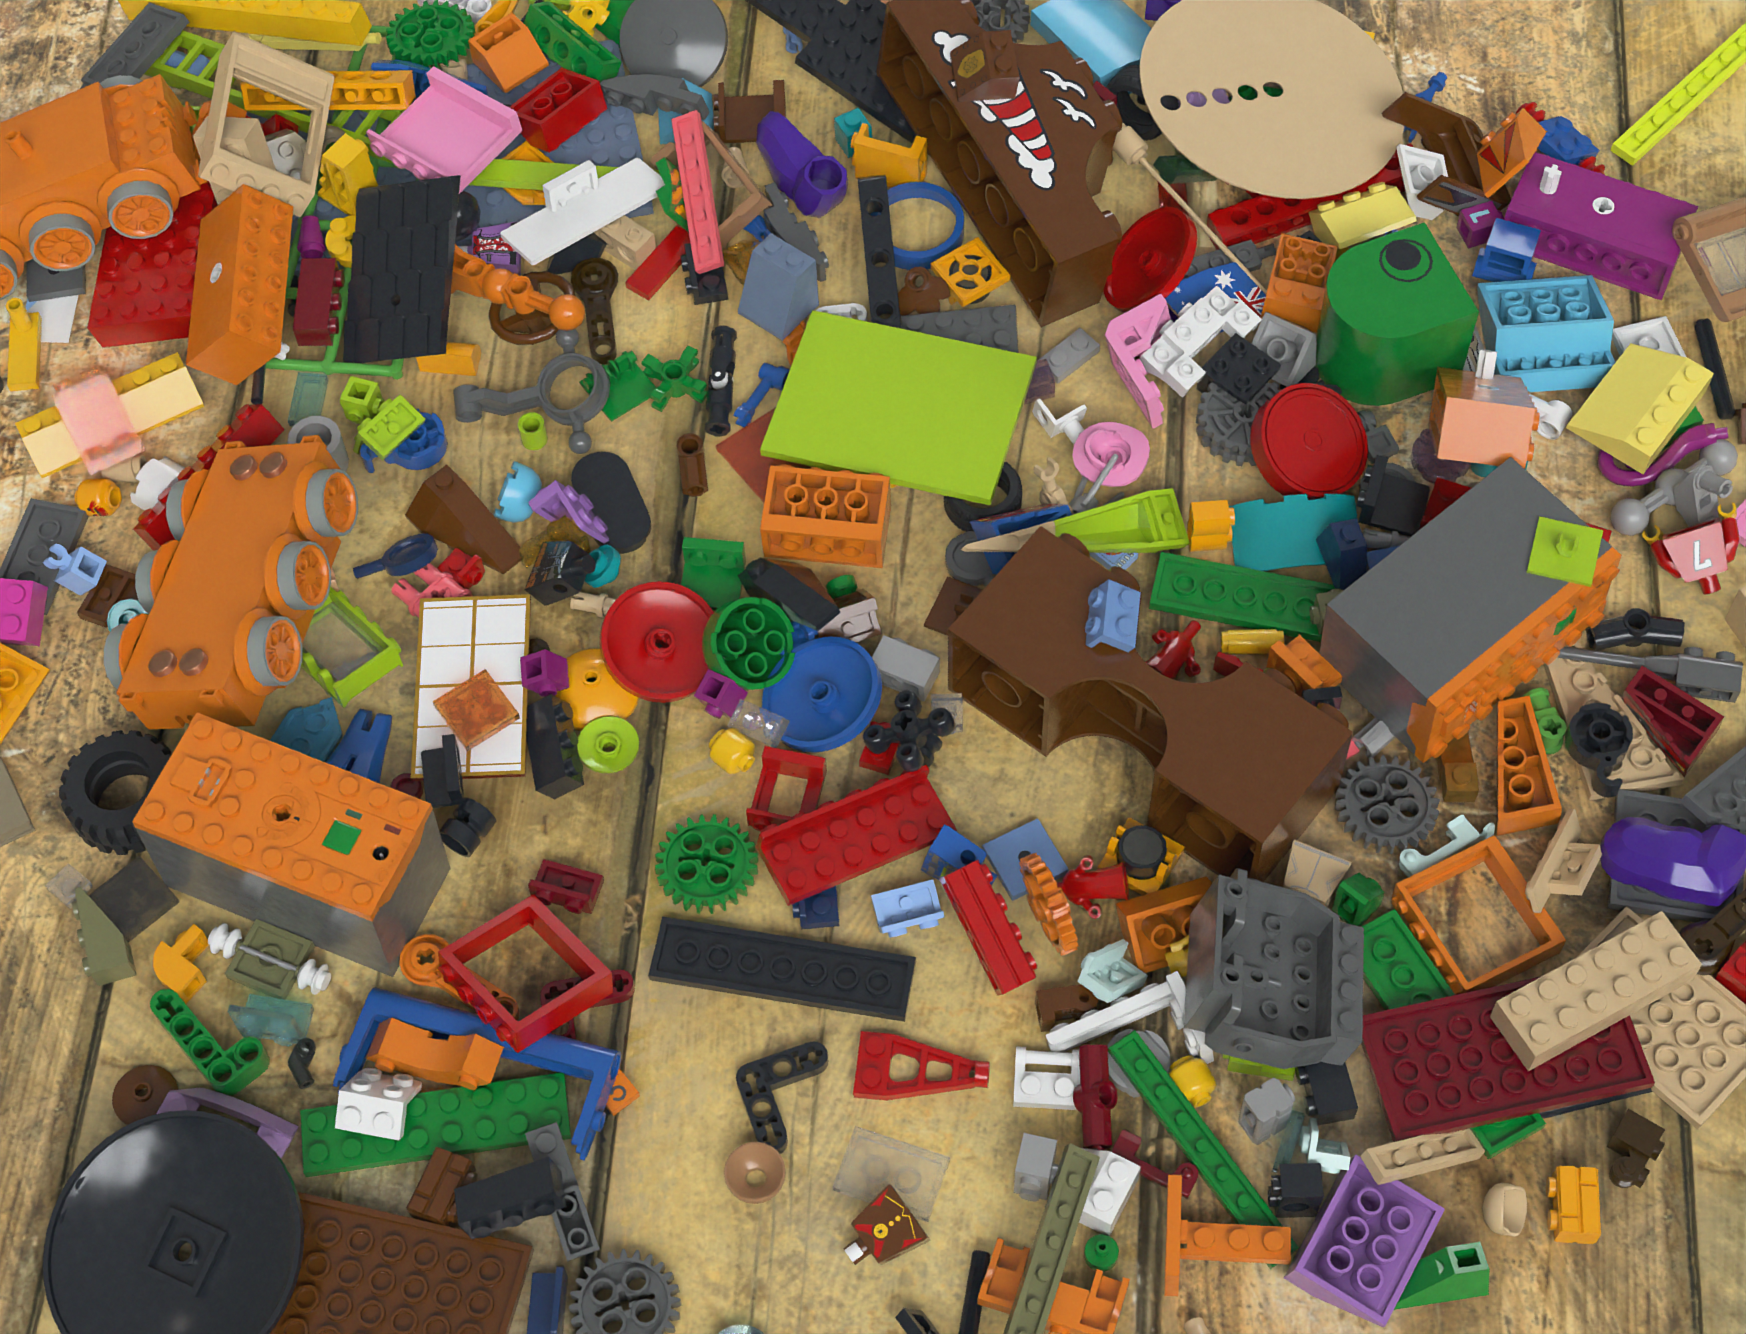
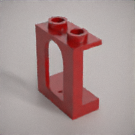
[746,746,827,831]

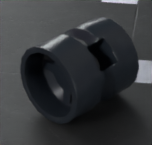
[439,797,497,857]

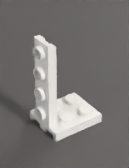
[1045,971,1214,1064]

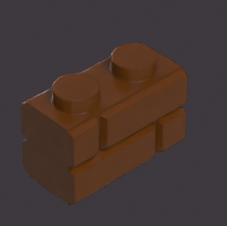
[406,1147,478,1227]

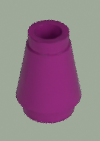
[297,216,326,258]

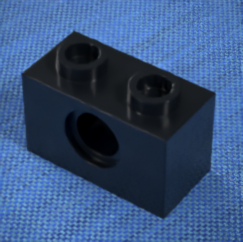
[1267,1163,1324,1218]

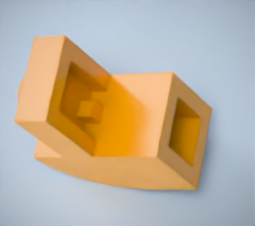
[153,924,209,1004]

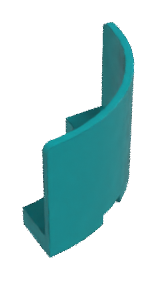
[1229,494,1358,571]

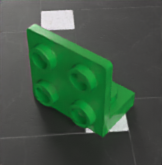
[681,537,746,611]

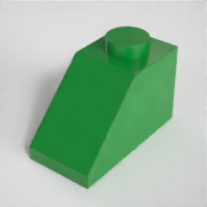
[1332,872,1385,927]

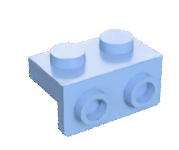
[870,879,945,938]

